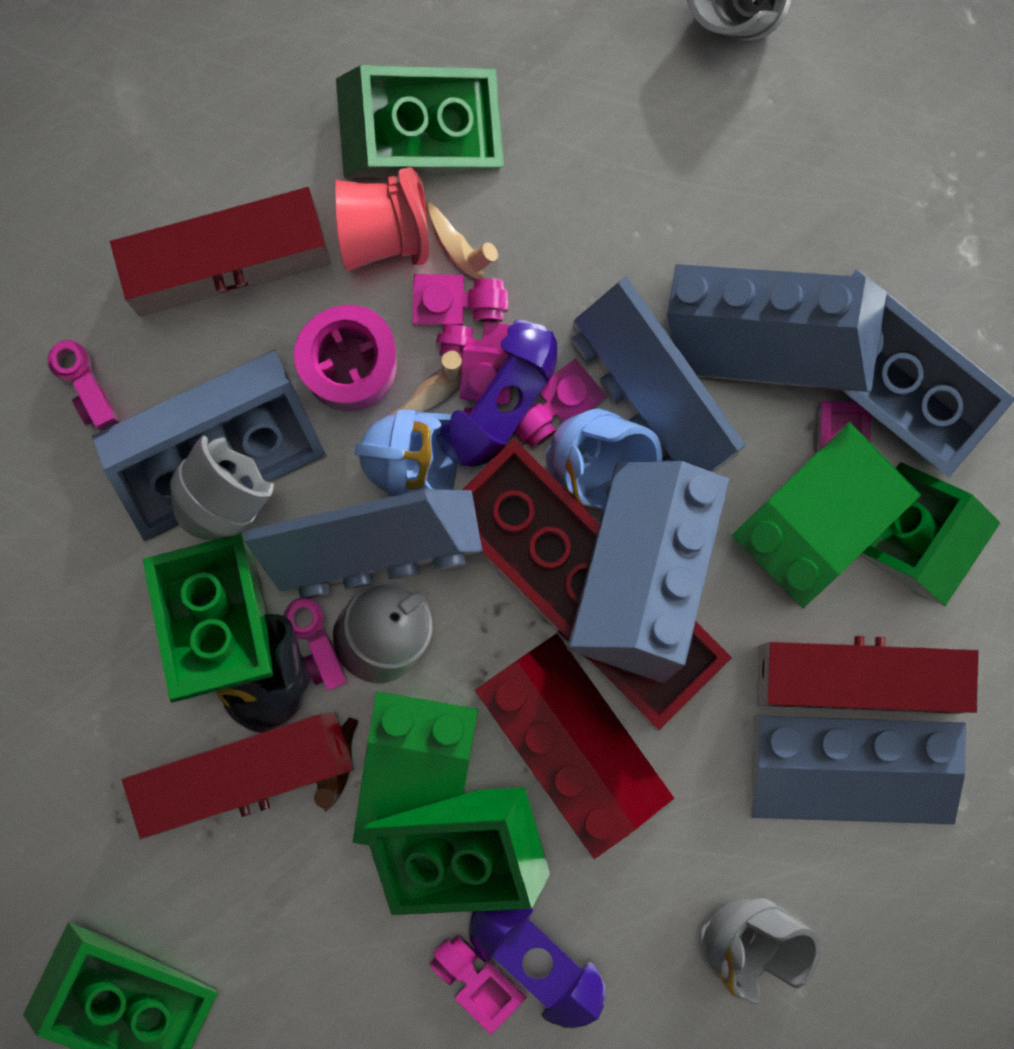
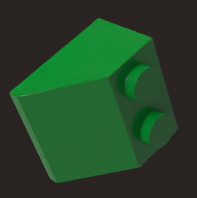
[860,462,1001,606]

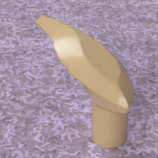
[426,202,498,279]
[390,351,462,415]

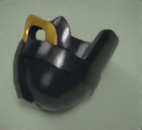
[215,614,310,733]

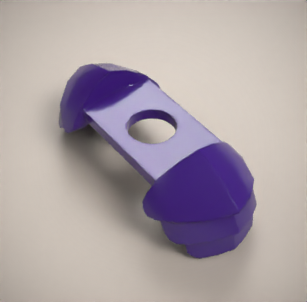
[436,319,557,467]
[468,908,606,1029]

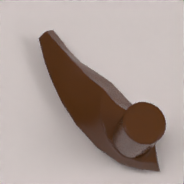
[314,717,358,813]

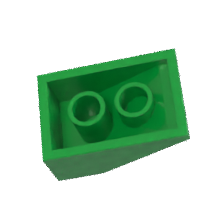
[336,65,504,178]
[732,421,921,609]
[142,533,273,703]
[352,691,478,845]
[364,787,550,915]
[23,922,218,1049]

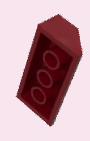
[474,633,674,860]

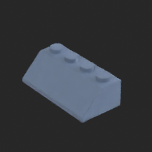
[667,264,887,392]
[842,268,1014,477]
[571,277,746,472]
[92,349,326,541]
[567,461,729,683]
[243,489,482,598]
[751,716,966,824]

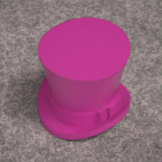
[294,305,396,411]

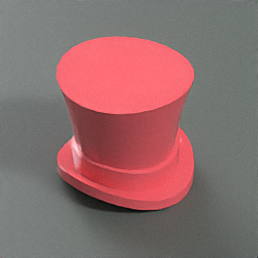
[335,167,429,272]

